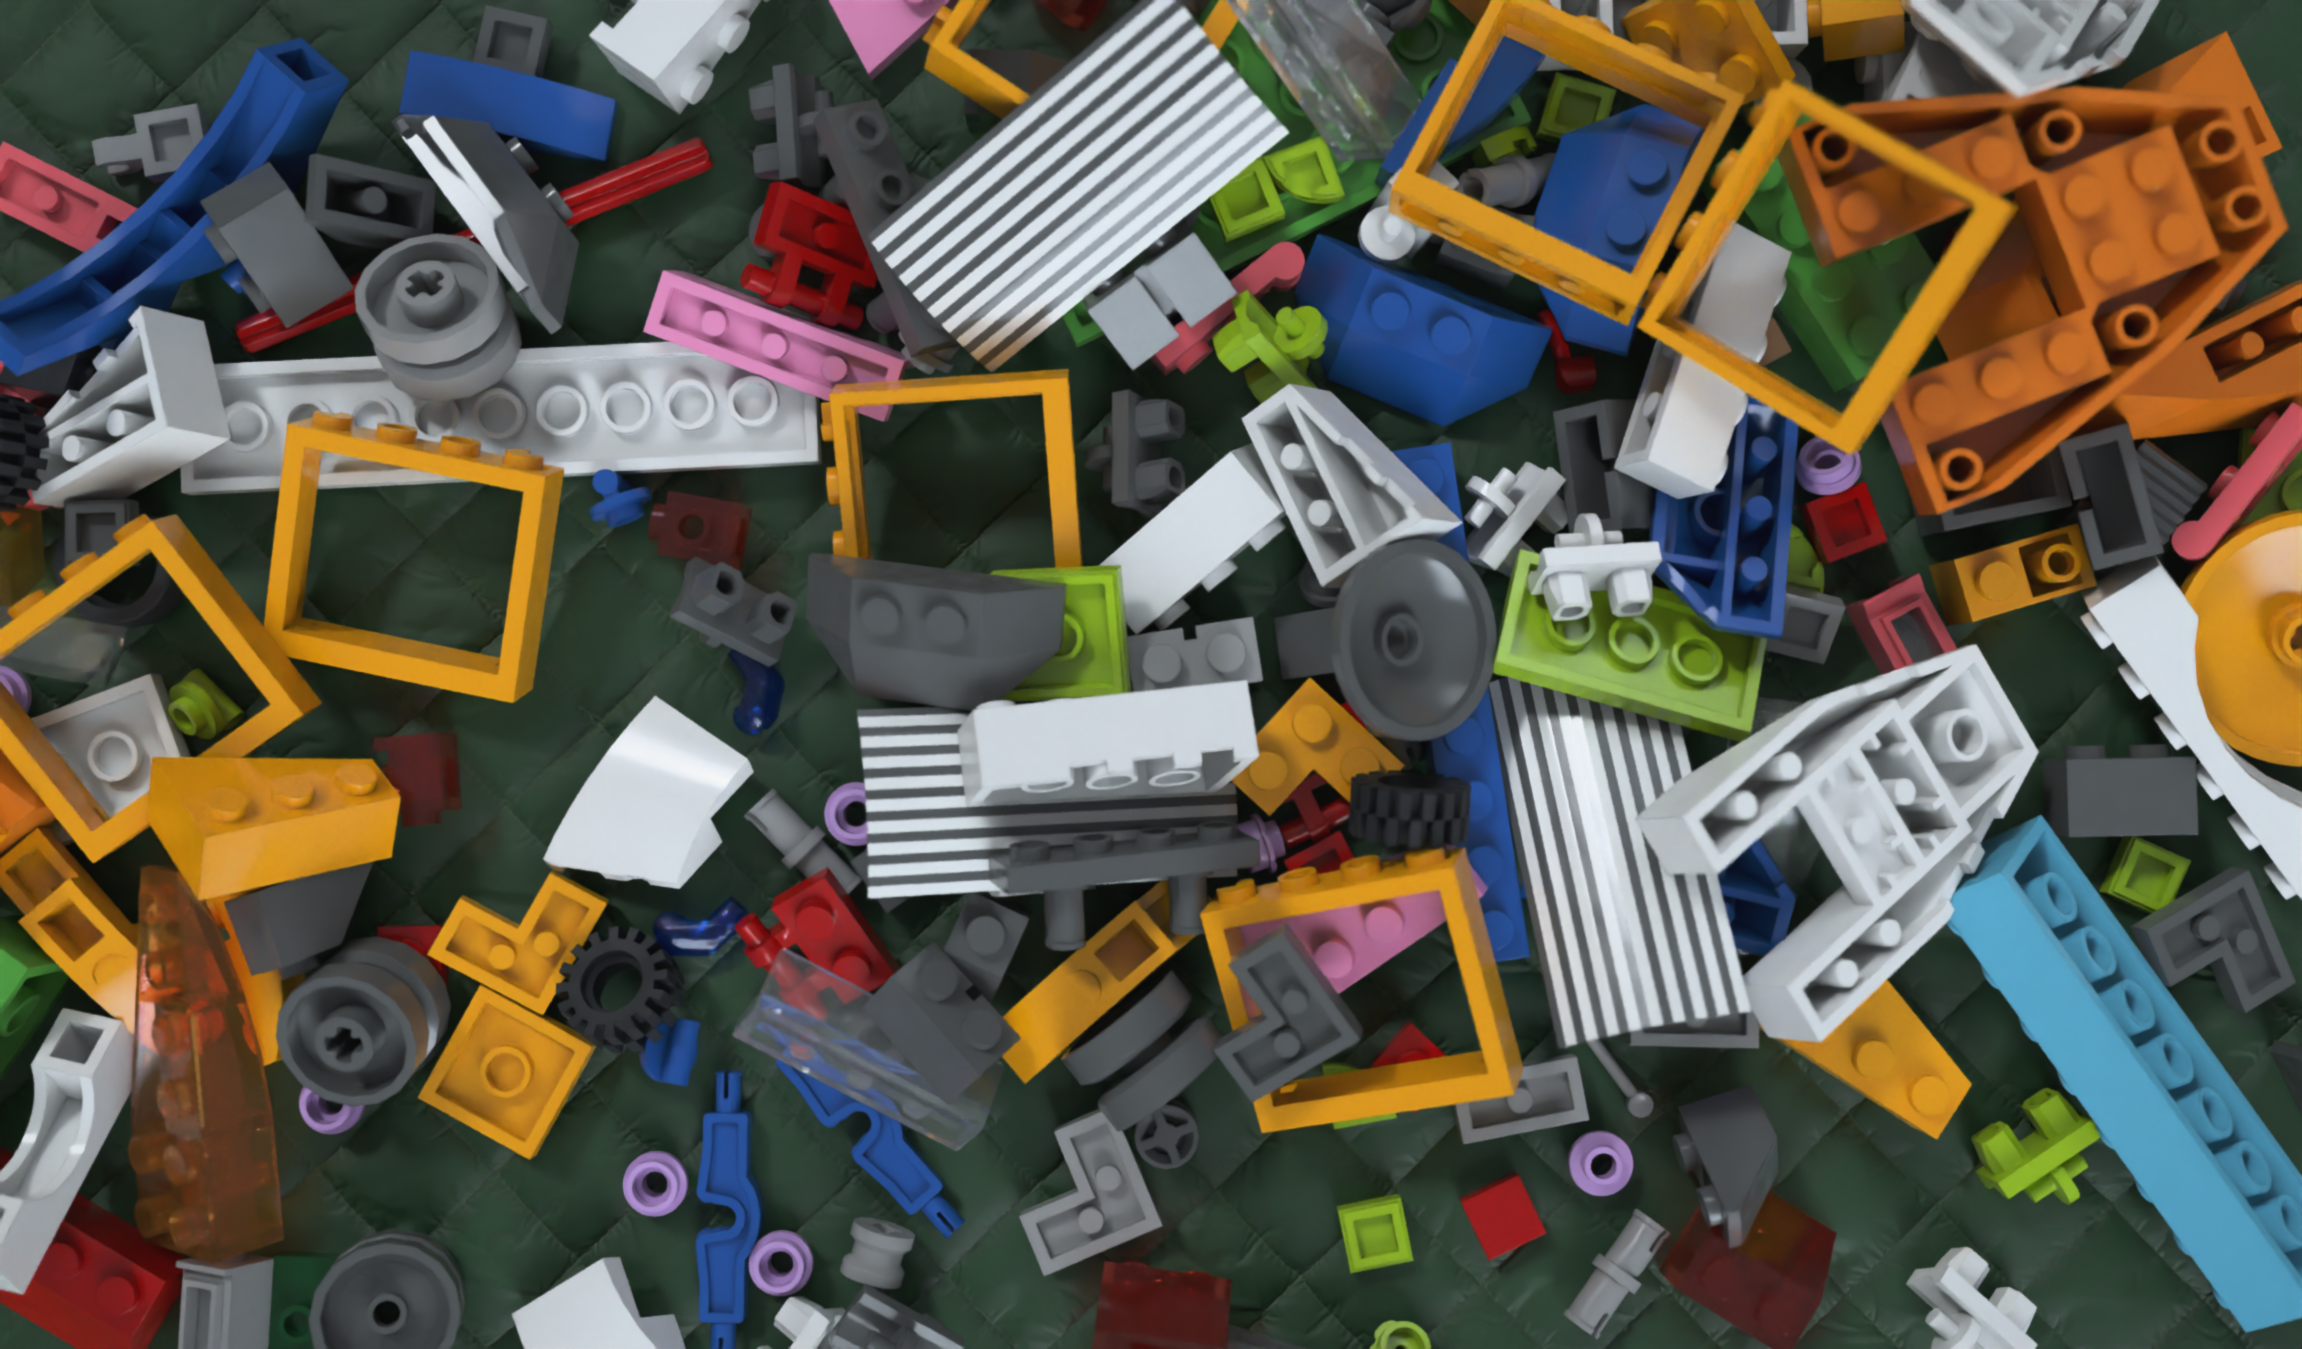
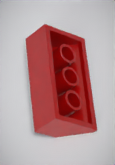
[0,1147,187,1349]

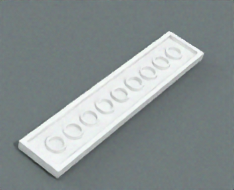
[180,342,822,495]

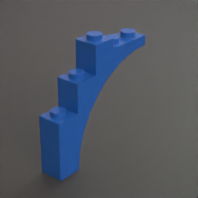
[0,37,349,376]

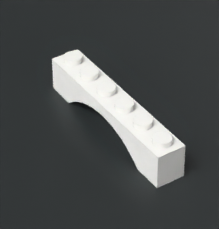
[2080,555,2302,900]

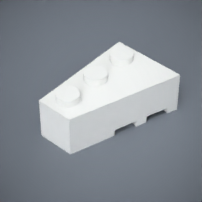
[589,0,770,115]
[31,306,231,508]
[1242,383,1463,588]
[1099,443,1287,635]

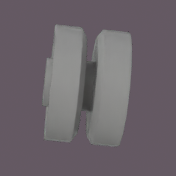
[355,233,522,402]

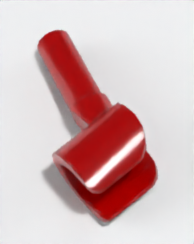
[1537,309,1597,394]

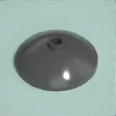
[1331,539,1497,741]

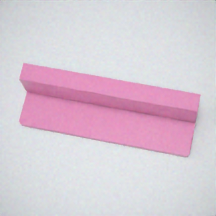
[643,270,914,422]

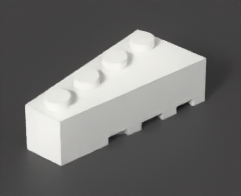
[957,680,1259,807]

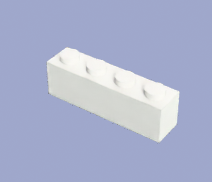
[1614,223,1792,499]

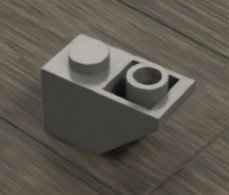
[1672,1084,1778,1249]

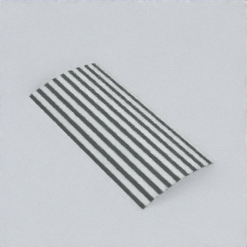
[867,0,1289,373]
[1488,677,1751,1049]
[856,704,1238,898]

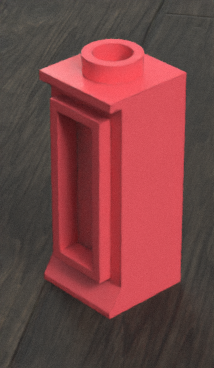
[1845,573,1957,675]

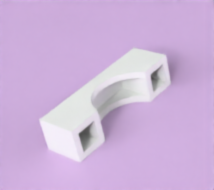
[0,1008,149,1294]

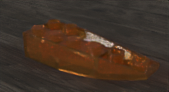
[128,865,284,1263]

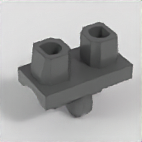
[749,63,834,193]
[1085,389,1185,519]
[669,556,798,667]
[829,1283,964,1349]

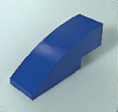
[1375,36,1546,188]
[399,50,618,164]

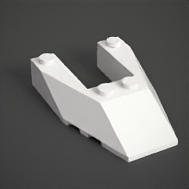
[1901,0,2160,98]
[1634,644,2039,1042]

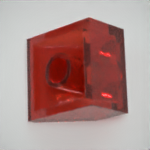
[1659,1191,1837,1349]
[1091,1261,1232,1349]

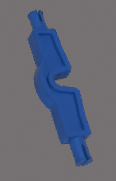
[755,1006,965,1239]
[695,1070,765,1349]

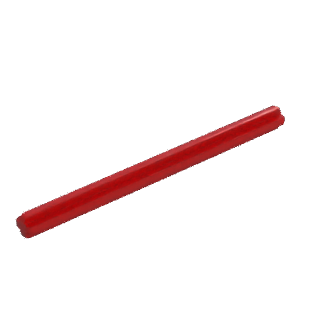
[235,137,713,353]

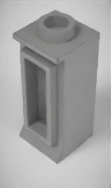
[176,1242,274,1349]

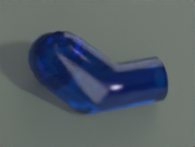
[727,649,785,735]
[652,896,750,957]

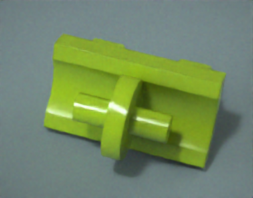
[1211,290,1328,404]
[1971,1088,2100,1205]

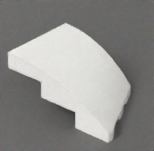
[543,696,754,889]
[512,1257,686,1349]

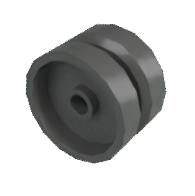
[276,936,451,1106]
[1061,969,1224,1132]
[309,1228,467,1349]

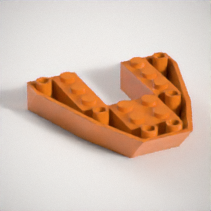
[1936,31,2302,440]
[1777,87,2289,516]

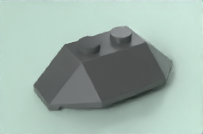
[391,114,579,335]
[806,552,1067,711]

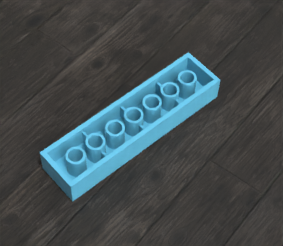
[1946,815,2302,1333]

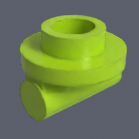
[168,668,245,739]

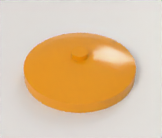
[2180,509,2302,767]

